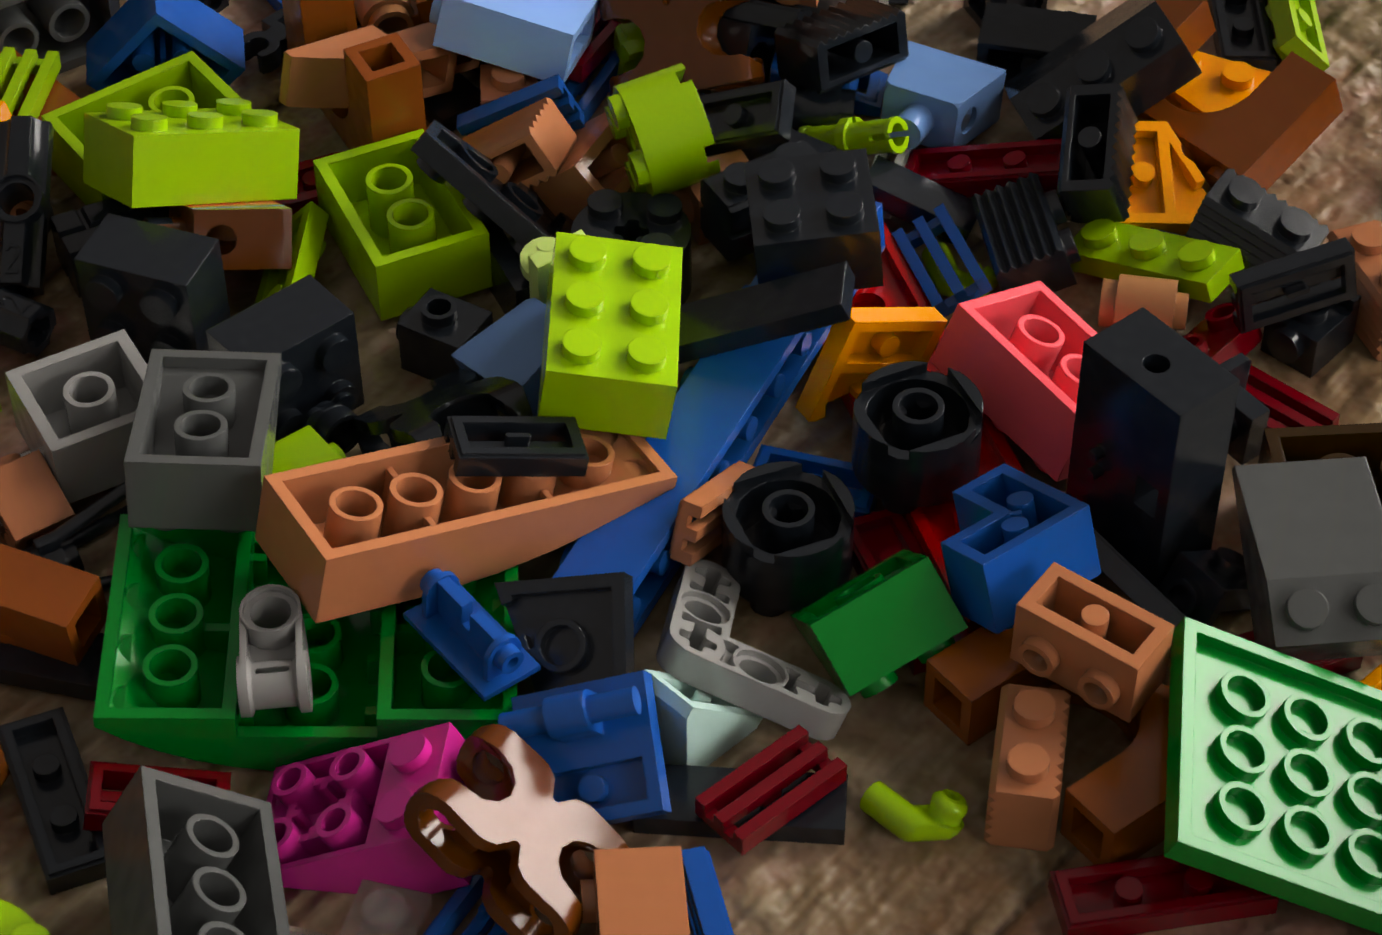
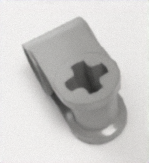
[236,584,313,718]

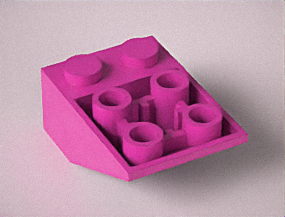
[266,722,472,899]

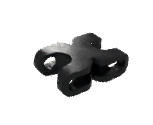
[350,369,533,454]

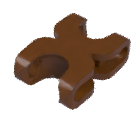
[599,0,765,96]
[404,724,628,935]

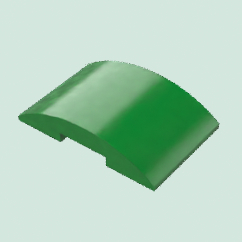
[93,514,518,771]

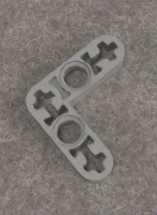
[656,559,851,741]

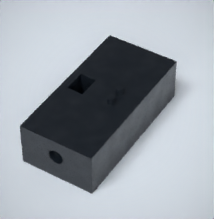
[1066,307,1240,589]

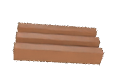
[669,461,755,566]

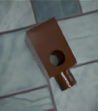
[143,200,292,270]

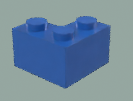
[86,0,246,91]
[940,463,1102,634]

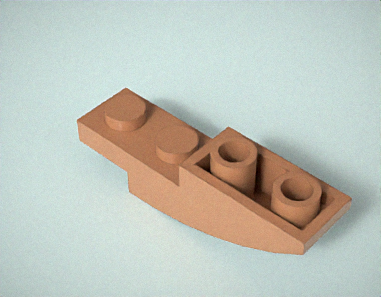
[279,22,480,108]

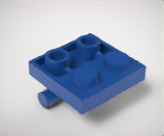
[498,670,672,825]

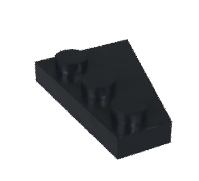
[410,119,573,255]
[494,572,635,692]

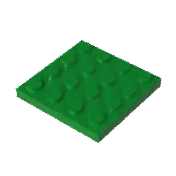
[1164,617,1382,935]

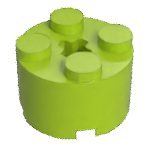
[604,63,721,196]

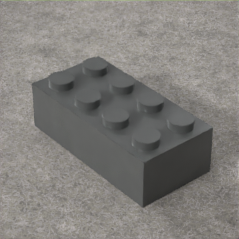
[102,765,290,935]

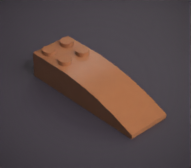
[255,429,678,623]

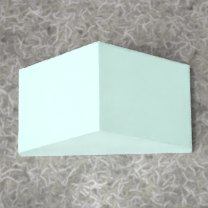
[644,669,763,766]

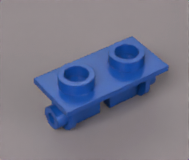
[403,568,541,702]

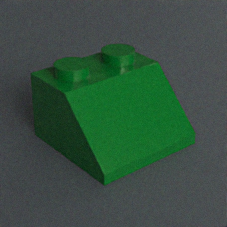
[790,549,968,698]

